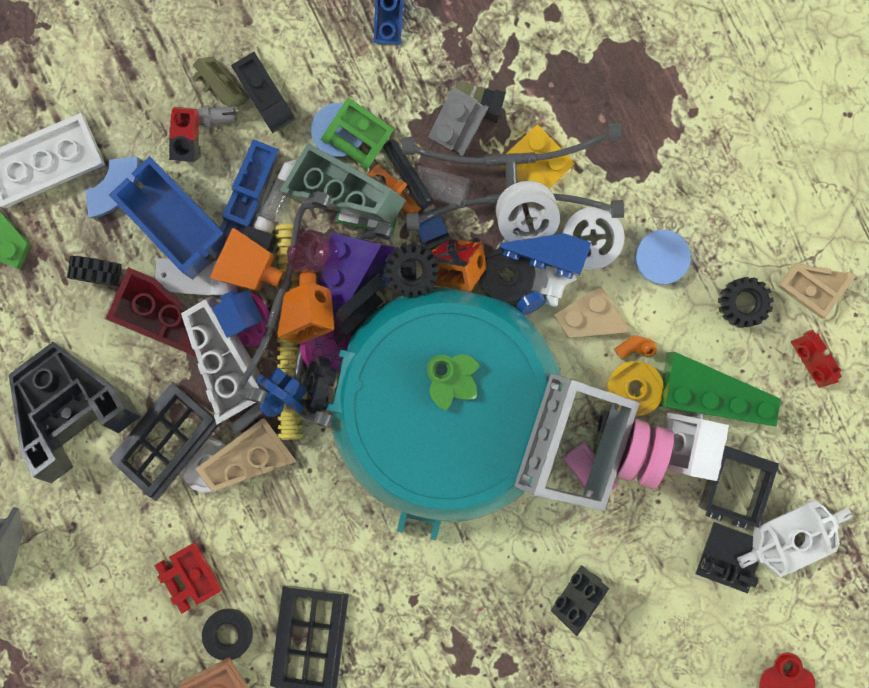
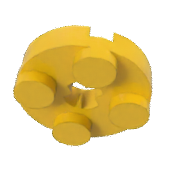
[606,361,663,416]

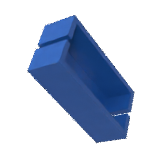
[109,156,228,280]

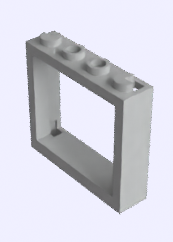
[514,373,640,511]

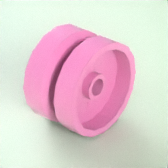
[616,418,674,489]

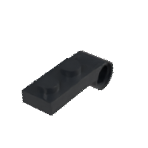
[231,52,296,134]

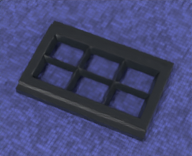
[109,382,220,501]
[270,585,349,688]

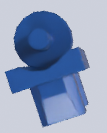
[256,367,308,417]

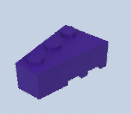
[320,233,395,319]

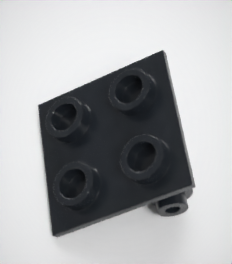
[695,522,759,594]
[551,565,610,636]

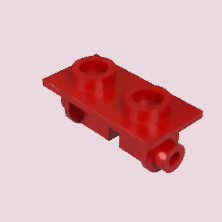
[790,329,842,388]

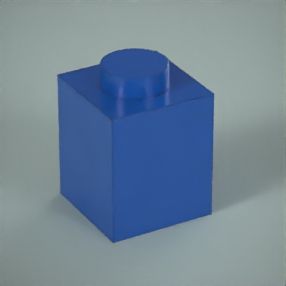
[211,290,263,338]

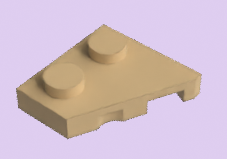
[777,263,857,319]
[553,286,629,338]

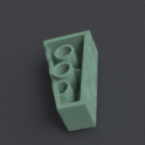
[280,143,406,225]

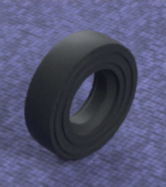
[202,608,253,660]

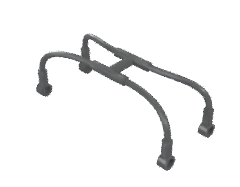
[401,122,624,231]
[237,191,393,428]

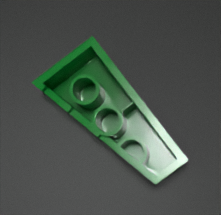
[658,352,781,427]

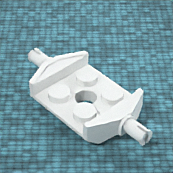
[737,499,853,578]

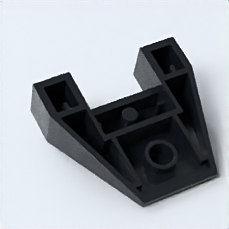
[9,342,141,484]

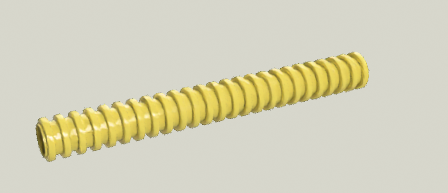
[275,224,303,440]

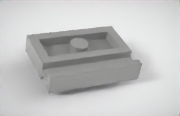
[428,87,489,157]

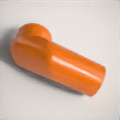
[614,335,657,360]

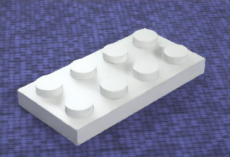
[0,113,105,209]

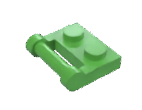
[320,97,394,171]

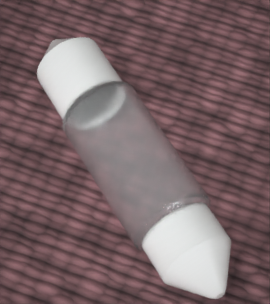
[254,160,297,233]

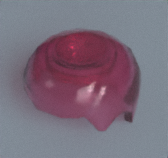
[287,229,330,273]

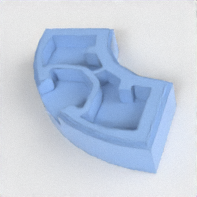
[85,156,140,219]

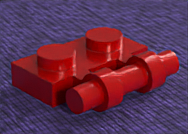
[154,541,223,614]

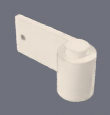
[155,257,239,297]

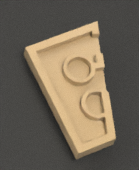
[195,418,297,492]

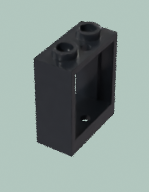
[698,446,779,530]

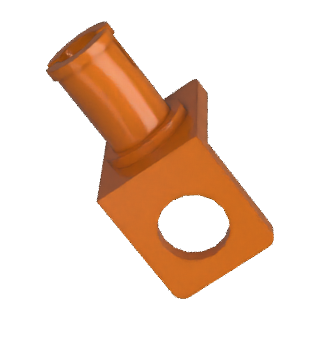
[367,164,421,215]

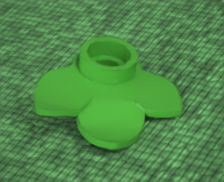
[427,354,480,410]

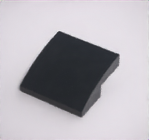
[333,274,385,344]

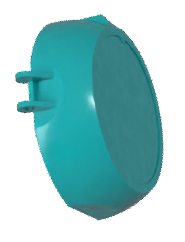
[327,287,563,541]

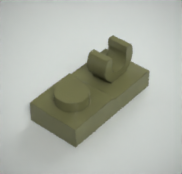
[193,56,249,107]

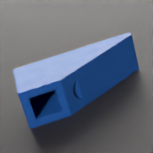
[373,0,404,45]
[499,233,592,279]

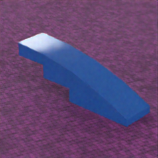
[220,139,279,236]

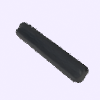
[383,139,433,209]

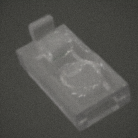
[416,165,471,208]

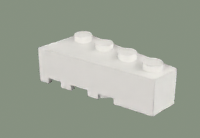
[181,296,270,424]

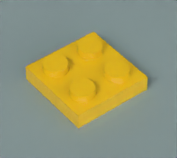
[499,124,575,189]

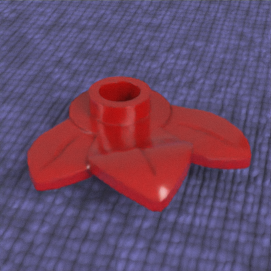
[759,652,816,688]

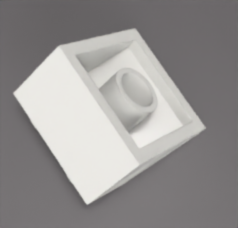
[664,412,729,481]

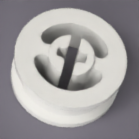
[496,181,560,242]
[562,207,624,270]

